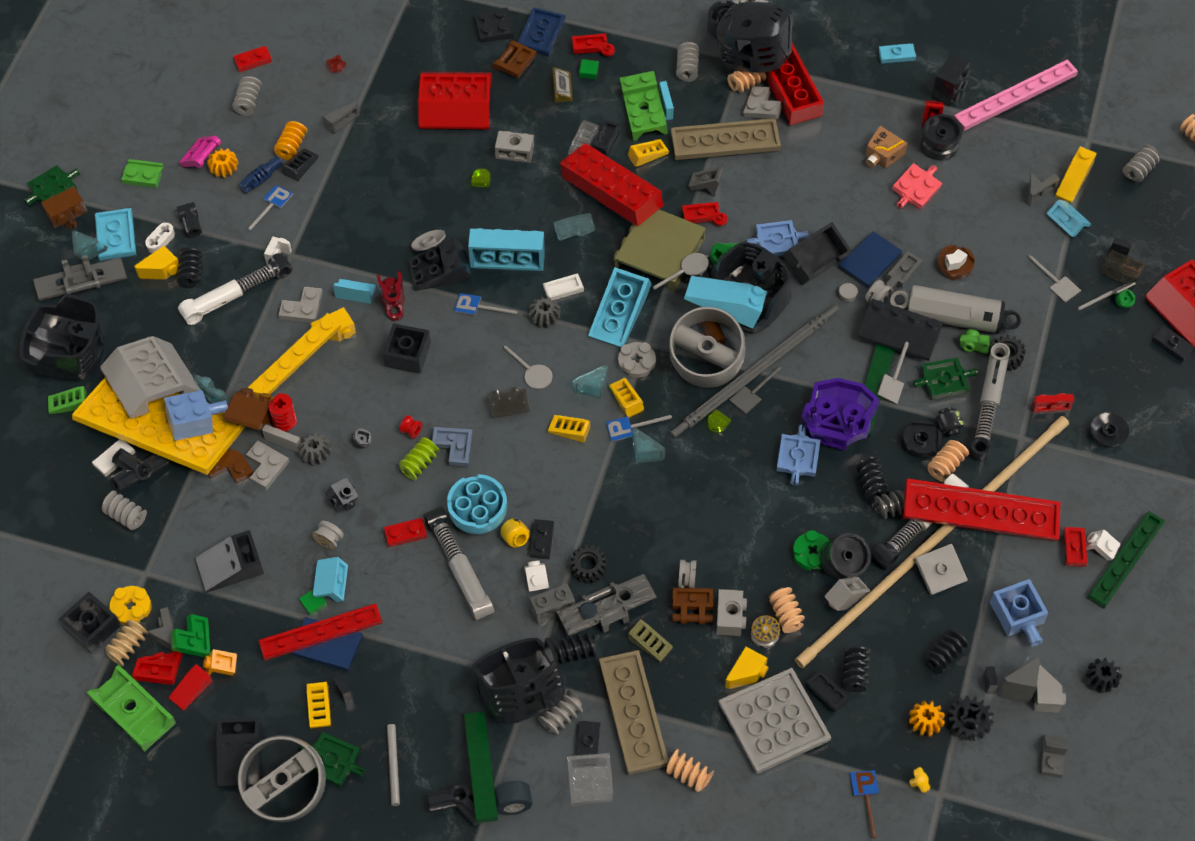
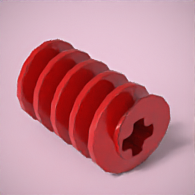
[268,393,297,432]

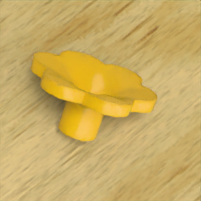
[910,767,930,793]

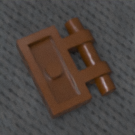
[672,588,713,625]

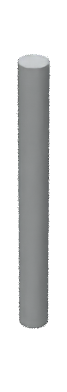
[387,724,400,806]

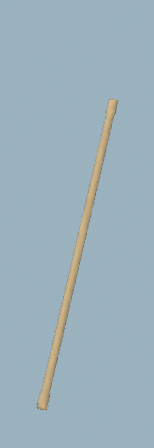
[795,416,1069,668]

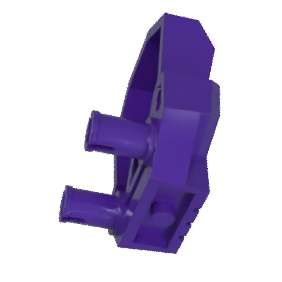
[801,378,879,451]

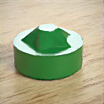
[1115,289,1135,309]

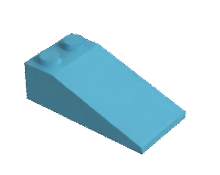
[588,267,651,347]
[684,276,767,329]

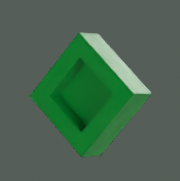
[579,59,599,79]
[299,590,327,616]

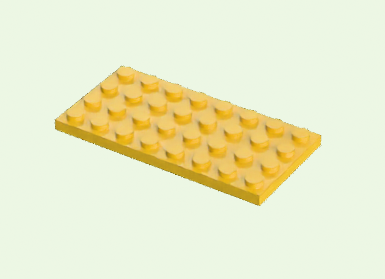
[72,378,246,475]

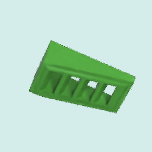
[48,386,87,414]

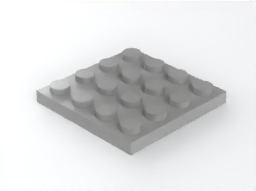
[718,668,831,774]

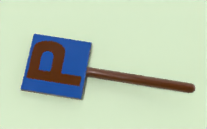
[850,770,879,839]

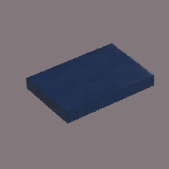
[518,7,565,56]
[839,231,902,288]
[291,617,363,672]

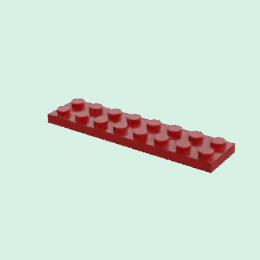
[903,478,1061,542]

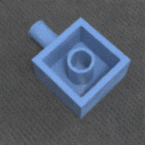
[164,390,228,441]
[990,579,1048,647]

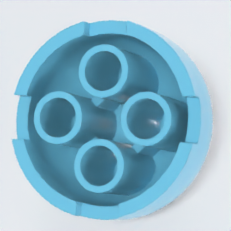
[447,474,507,535]

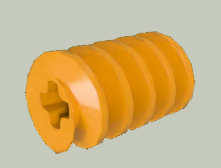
[274,121,307,160]

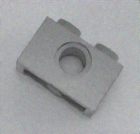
[495,131,534,163]
[716,589,747,636]

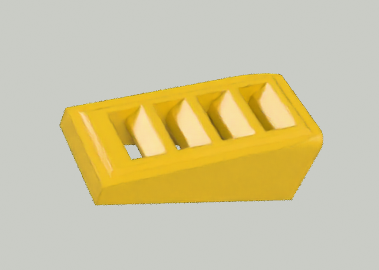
[628,139,669,167]
[609,378,644,417]
[548,415,590,443]
[307,682,331,728]

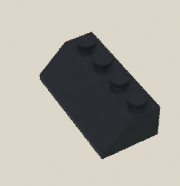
[858,299,943,361]

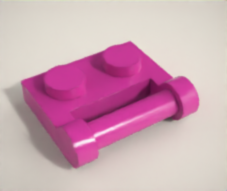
[179,136,221,168]

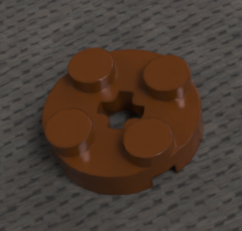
[937,245,975,281]

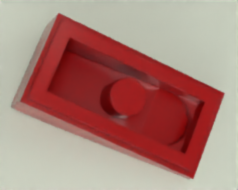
[168,664,213,711]

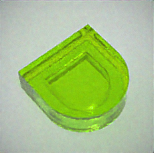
[471,168,491,187]
[708,409,731,432]

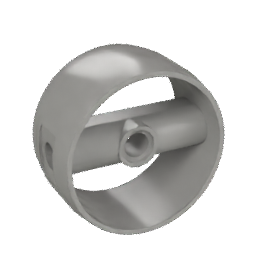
[669,307,746,388]
[238,735,326,822]

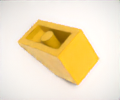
[135,246,179,279]
[310,307,356,341]
[725,647,769,689]

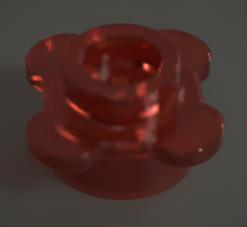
[326,55,346,73]

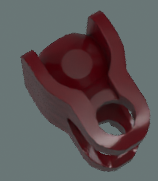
[377,271,405,321]

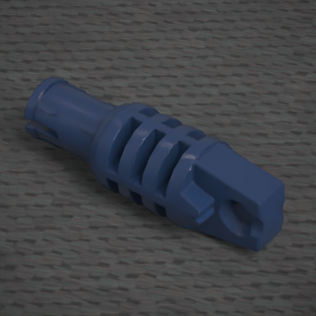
[239,156,283,194]

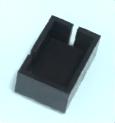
[783,222,852,285]

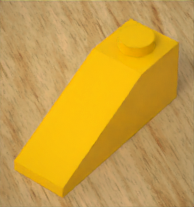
[1055,146,1097,204]

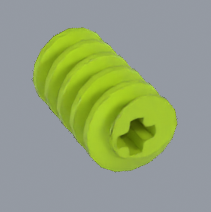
[399,438,440,481]

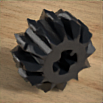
[1086,657,1122,694]

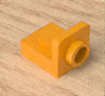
[203,649,237,676]

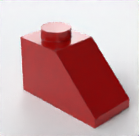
[921,100,944,128]

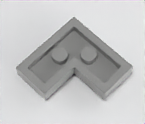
[743,87,782,119]
[278,287,323,323]
[246,440,290,491]

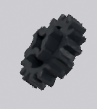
[948,696,994,741]

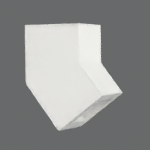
[945,249,967,271]

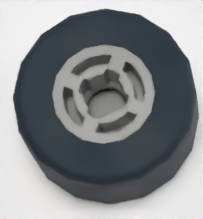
[494,781,533,815]

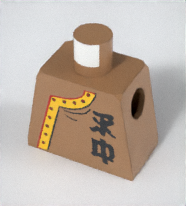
[866,126,908,168]

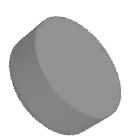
[839,283,858,302]

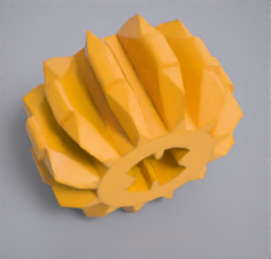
[207,148,238,178]
[909,700,945,737]

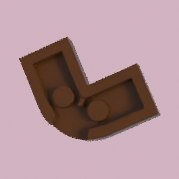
[208,449,254,484]

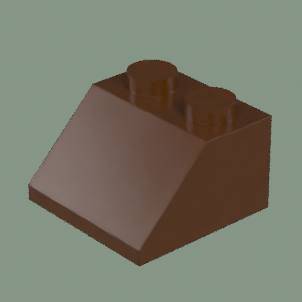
[223,388,274,430]

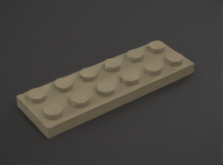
[671,118,781,160]
[599,650,669,775]

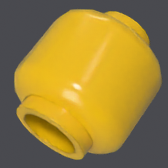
[500,518,530,548]

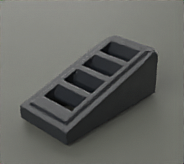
[282,148,319,181]

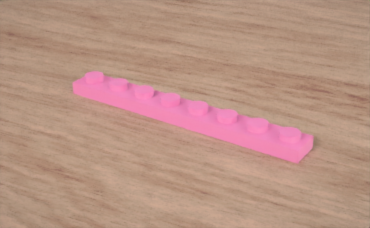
[954,60,1078,131]

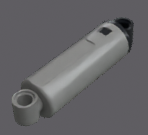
[890,285,1021,334]

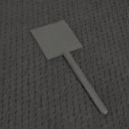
[729,366,781,414]

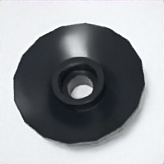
[1091,413,1129,447]

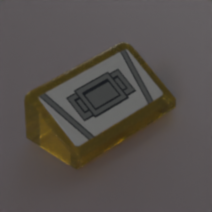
[553,67,572,102]

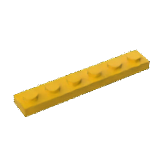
[248,313,342,394]

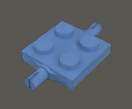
[746,220,809,256]
[777,425,820,485]

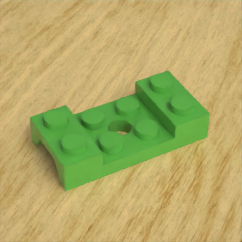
[620,71,668,141]
[87,665,176,752]

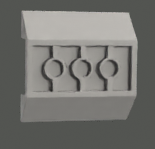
[100,336,201,419]

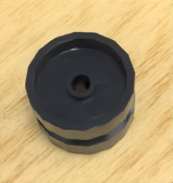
[920,114,963,160]
[820,533,871,580]

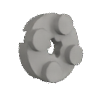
[618,342,656,378]

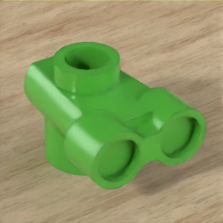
[960,329,990,354]

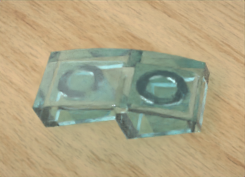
[554,213,596,241]
[194,375,229,406]

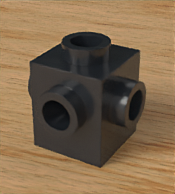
[325,477,359,512]

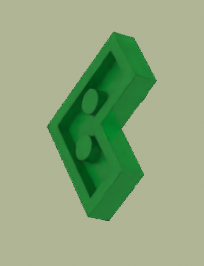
[171,614,210,658]

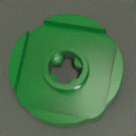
[793,530,829,571]

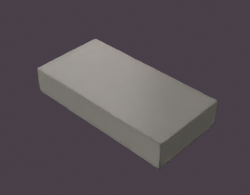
[262,425,301,453]

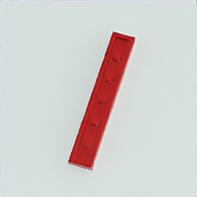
[259,603,383,661]

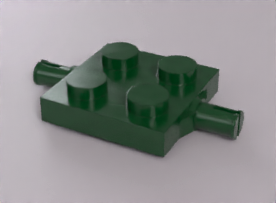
[24,165,80,206]
[913,357,977,400]
[298,732,365,787]

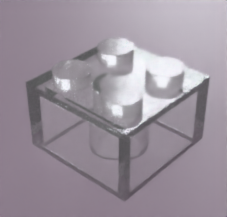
[567,753,613,806]

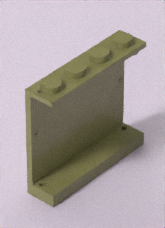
[613,210,706,292]

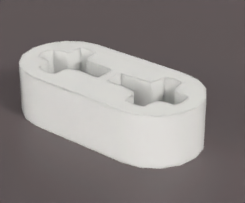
[145,223,175,253]

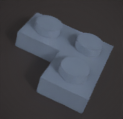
[432,427,473,467]

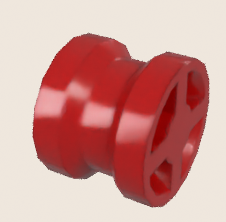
[399,415,423,439]

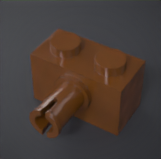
[41,186,88,229]

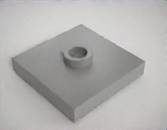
[915,544,968,596]

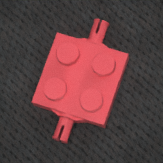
[892,163,942,210]

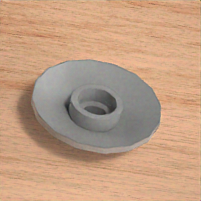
[411,230,446,251]

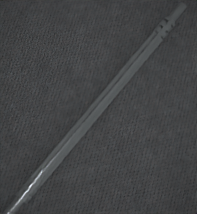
[670,304,839,438]

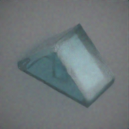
[72,230,108,260]
[573,365,608,399]
[632,428,665,463]

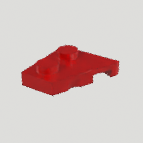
[132,651,183,685]

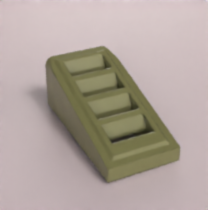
[628,620,673,663]

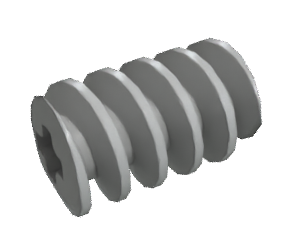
[676,42,699,82]
[232,76,262,116]
[1122,144,1160,182]
[102,490,147,530]
[538,690,583,735]

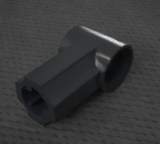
[177,202,202,238]

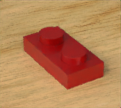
[233,46,272,72]
[1032,393,1074,413]
[384,518,427,547]
[1064,527,1088,567]

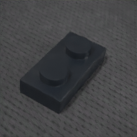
[530,519,554,559]

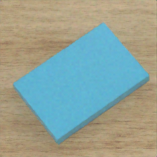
[95,208,136,261]

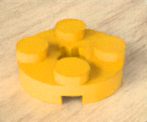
[110,586,152,626]

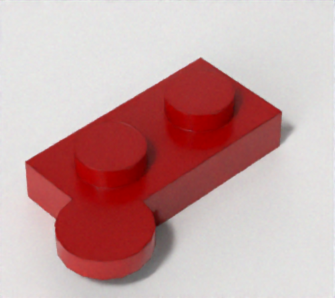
[572,33,615,56]
[682,202,728,226]

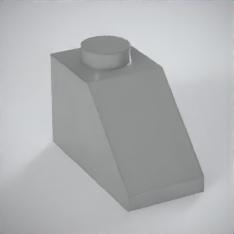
[824,577,870,611]
[1033,665,1066,713]

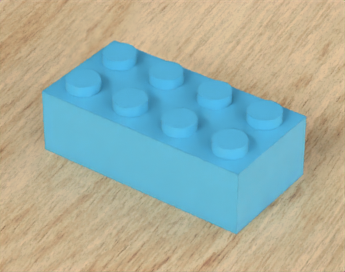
[468,228,545,271]

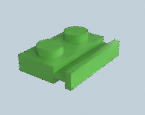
[121,159,164,188]

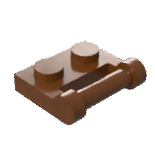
[492,41,536,78]

